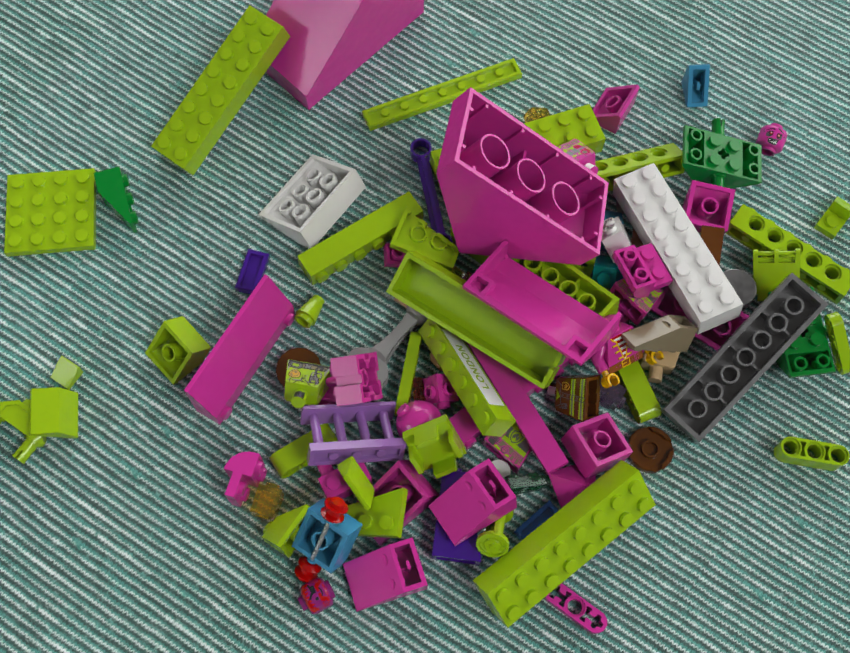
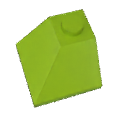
[262,504,310,558]

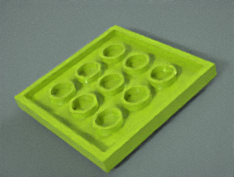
[4,168,96,257]

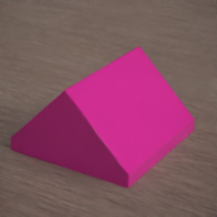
[593,84,640,134]

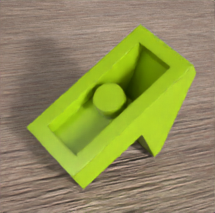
[814,196,850,240]

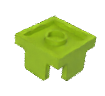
[402,414,467,479]

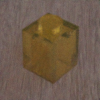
[250,482,284,521]

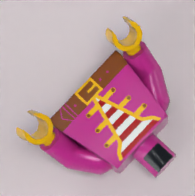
[590,314,664,388]

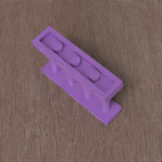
[300,401,406,466]

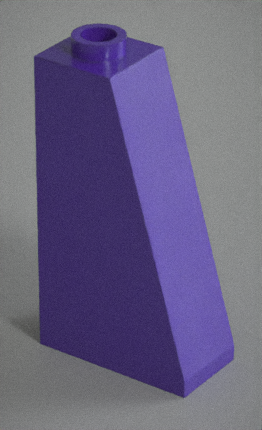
[431,467,481,566]

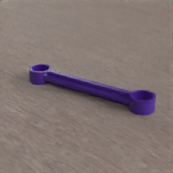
[410,138,453,243]

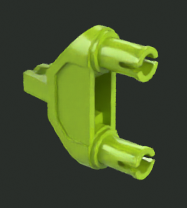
[0,399,47,464]

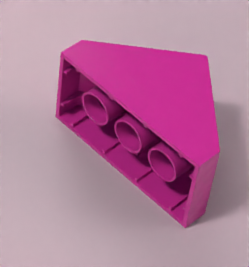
[266,0,424,110]
[436,87,609,265]

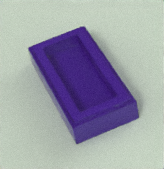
[235,249,270,295]

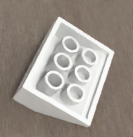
[259,154,366,248]

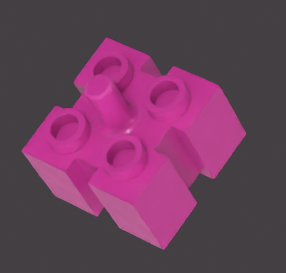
[326,352,383,406]

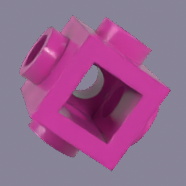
[423,374,459,410]

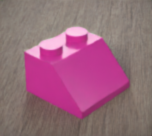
[682,180,735,234]

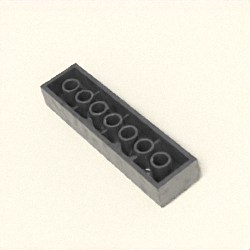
[661,273,828,443]

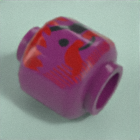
[297,577,336,615]

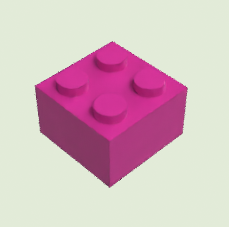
[561,412,633,479]

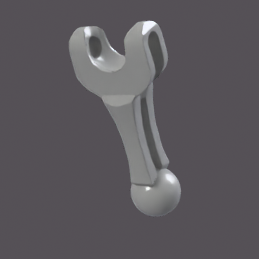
[347,305,428,390]

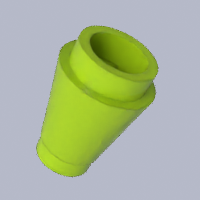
[295,294,325,328]

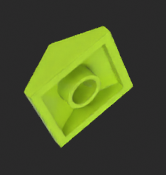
[29,387,78,439]

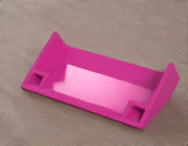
[462,240,622,366]
[184,274,296,425]

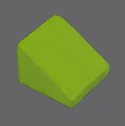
[50,356,83,390]

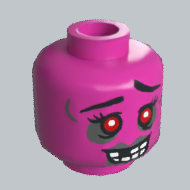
[756,123,787,156]

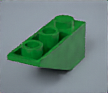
[94,167,139,233]

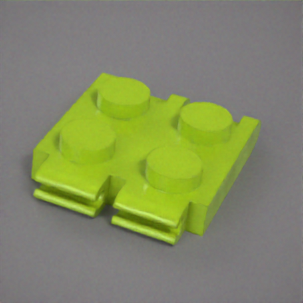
[753,248,800,301]

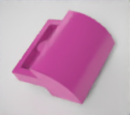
[612,243,673,298]
[224,451,267,507]

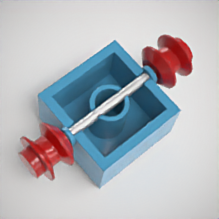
[292,497,363,583]

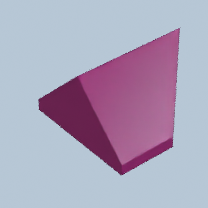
[549,464,596,508]

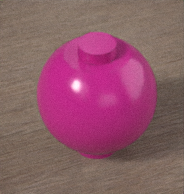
[396,400,442,438]

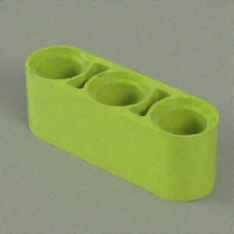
[614,360,662,424]
[269,423,337,479]
[774,437,850,471]

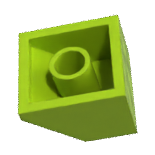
[145,316,212,385]

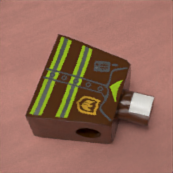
[547,375,601,422]

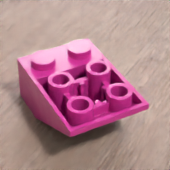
[429,458,517,546]
[343,537,428,612]

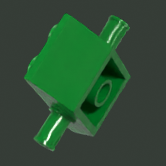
[682,118,762,189]
[768,287,836,378]

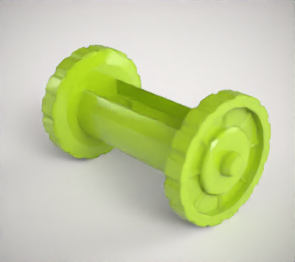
[476,510,514,558]

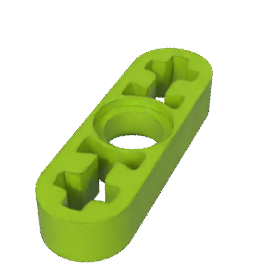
[824,311,850,375]

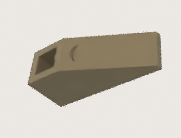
[621,315,698,353]

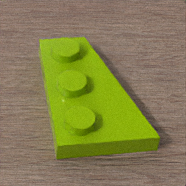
[389,206,459,272]
[347,488,408,538]

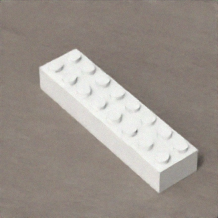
[613,163,743,335]

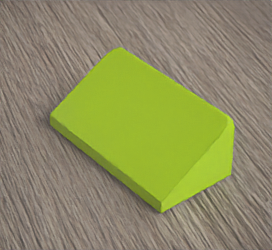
[337,456,375,511]

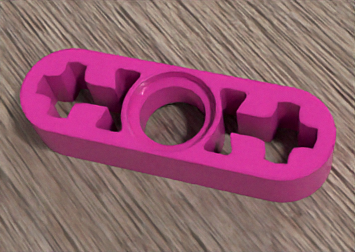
[544,583,607,634]

